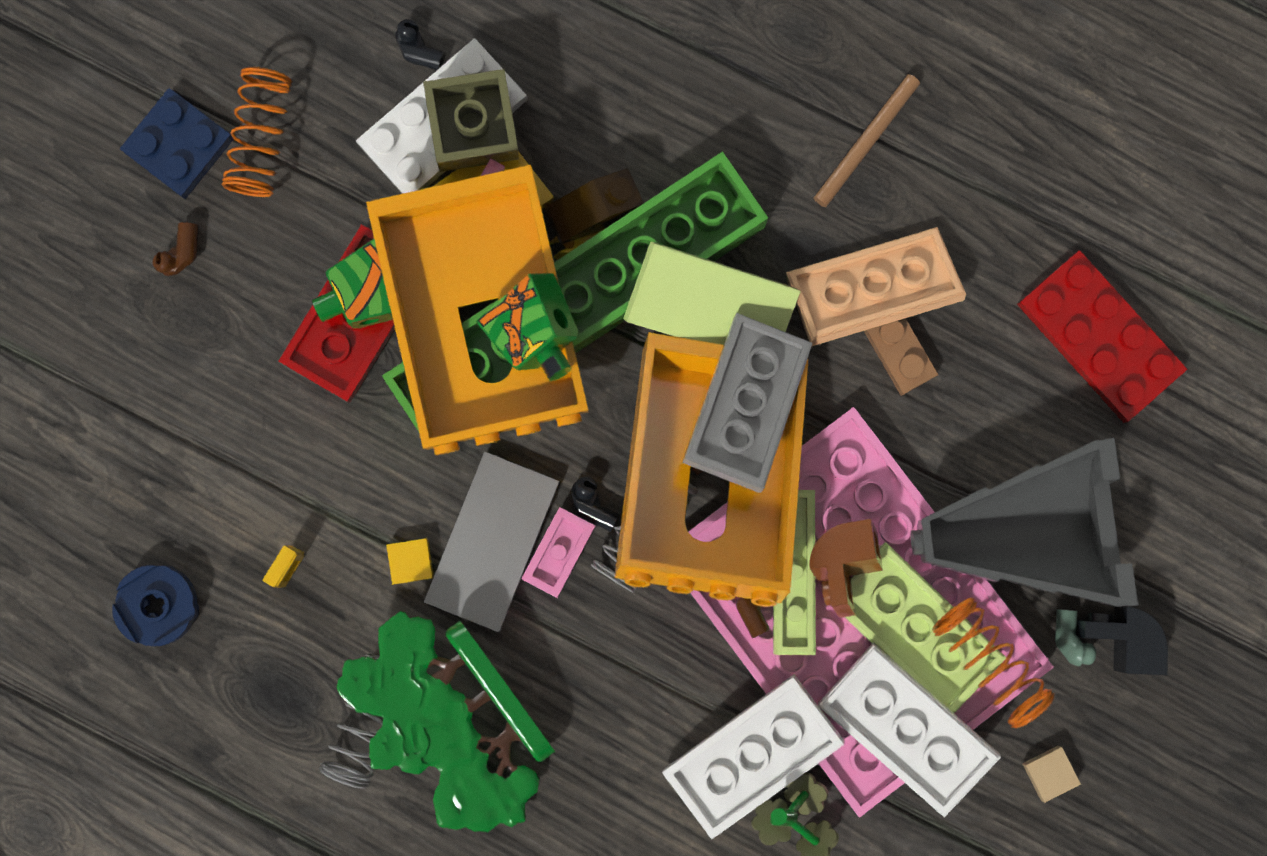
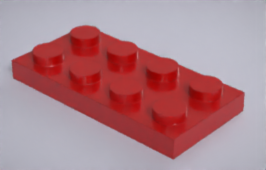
[278,224,395,403]
[1017,250,1188,423]

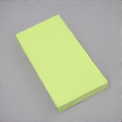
[623,241,801,345]
[845,542,1006,713]

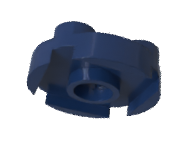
[112,565,199,646]

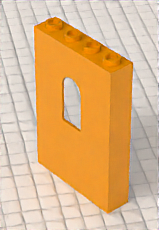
[366,165,588,456]
[614,332,808,607]

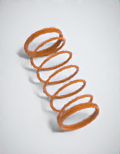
[222,67,292,197]
[932,598,1054,728]

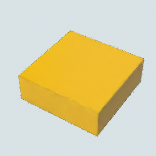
[386,538,434,585]
[262,545,305,588]

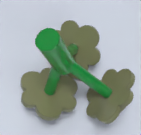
[751,773,839,856]

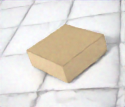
[1022,746,1081,803]

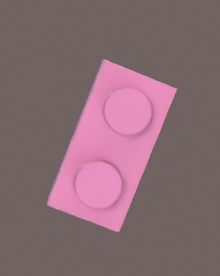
[521,507,596,598]

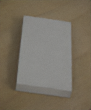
[682,313,812,493]
[424,452,560,632]

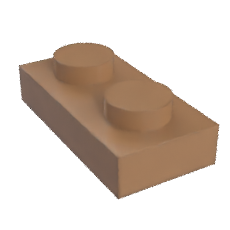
[864,318,938,396]

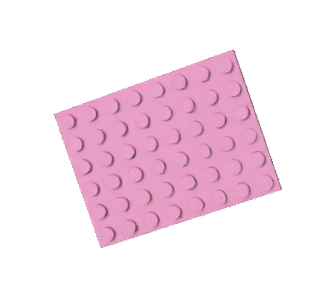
[688,407,1054,818]

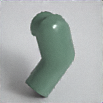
[1055,609,1096,667]

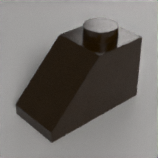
[544,168,644,245]

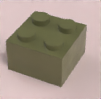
[423,69,519,172]

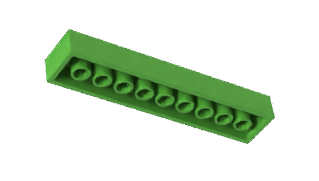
[382,152,768,432]

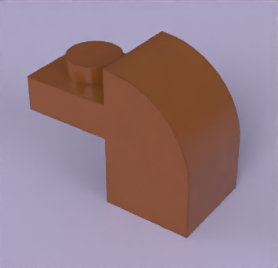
[810,519,883,618]

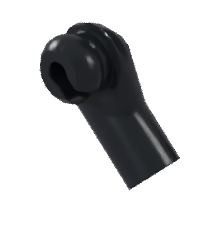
[395,19,445,70]
[571,476,619,532]

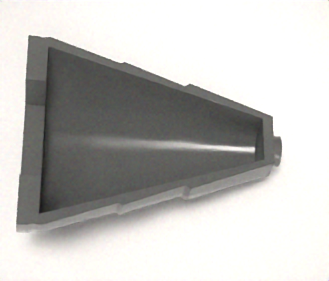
[910,438,1138,607]

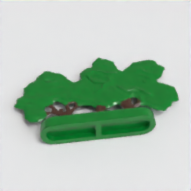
[337,611,555,833]

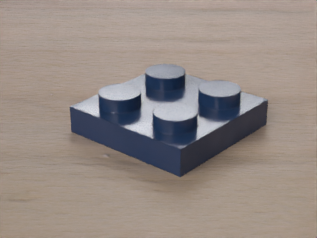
[119,88,234,200]

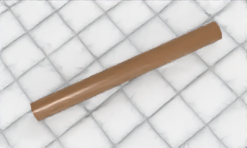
[814,74,920,207]

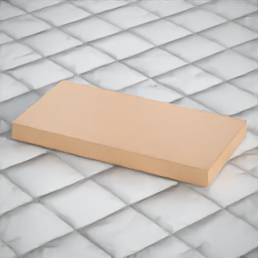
[786,227,966,347]

